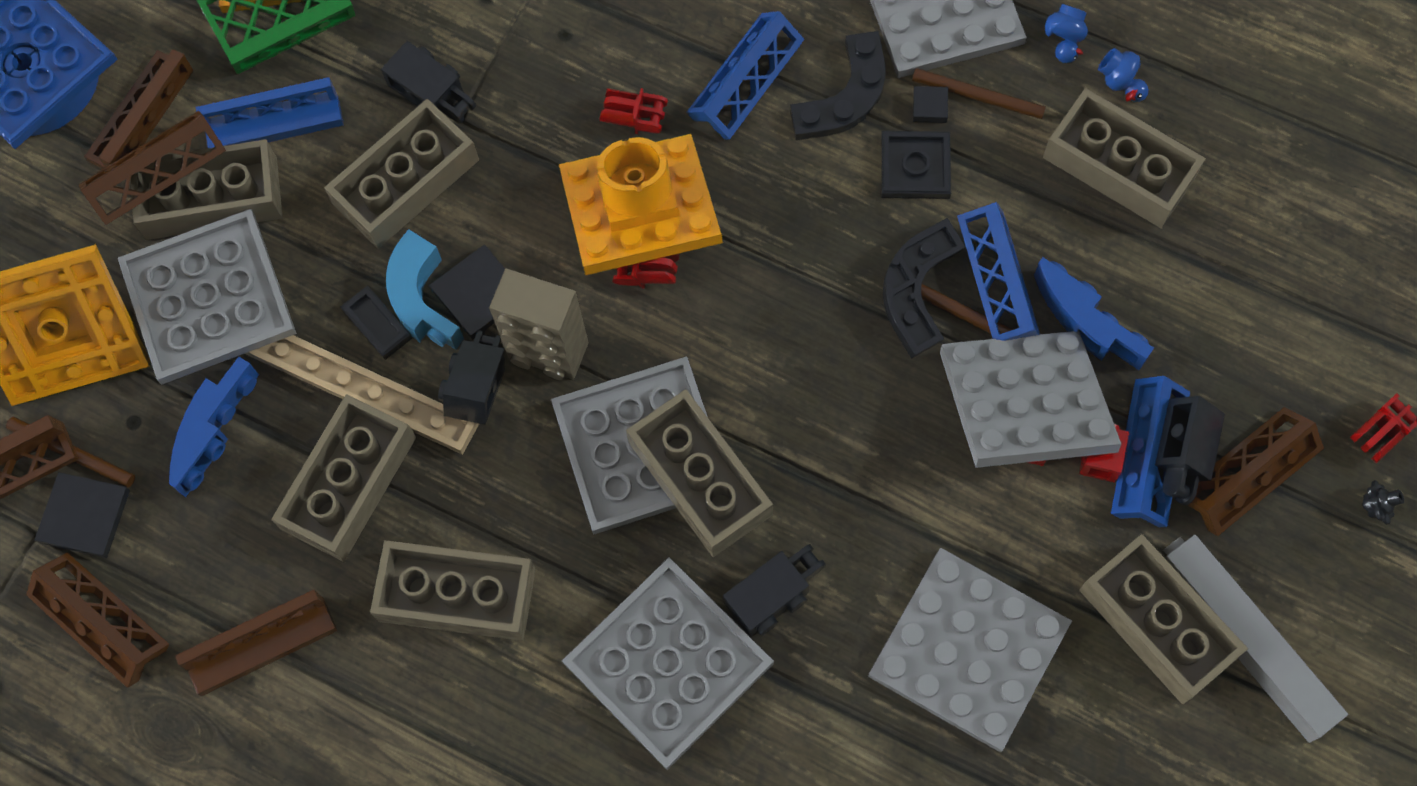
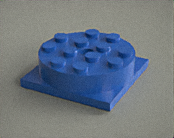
[0,0,118,149]

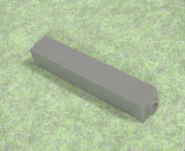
[1163,535,1349,743]

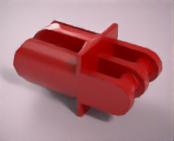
[599,88,668,134]
[612,253,680,289]
[1350,393,1417,463]

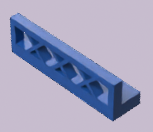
[686,11,804,140]
[195,77,344,148]
[957,202,1040,341]
[1111,376,1190,527]

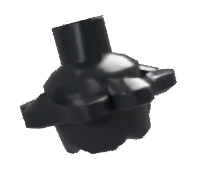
[1362,480,1404,525]

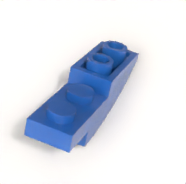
[1034,257,1154,370]
[169,356,259,497]

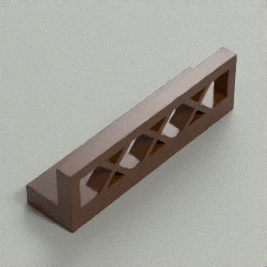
[84,49,194,169]
[79,111,226,225]
[1188,407,1324,536]
[0,415,79,499]
[26,552,169,688]
[175,589,338,697]

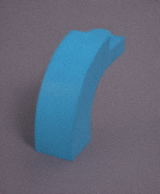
[386,229,464,350]

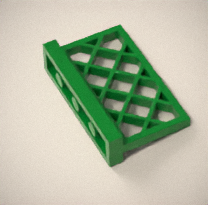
[197,0,356,75]

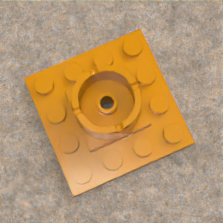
[559,134,723,275]
[0,244,150,406]

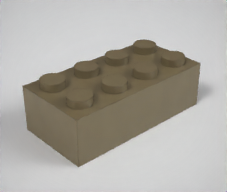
[1043,88,1206,228]
[324,99,479,249]
[130,139,283,240]
[489,268,589,380]
[626,389,773,558]
[271,394,416,562]
[1079,534,1248,705]
[370,540,536,641]

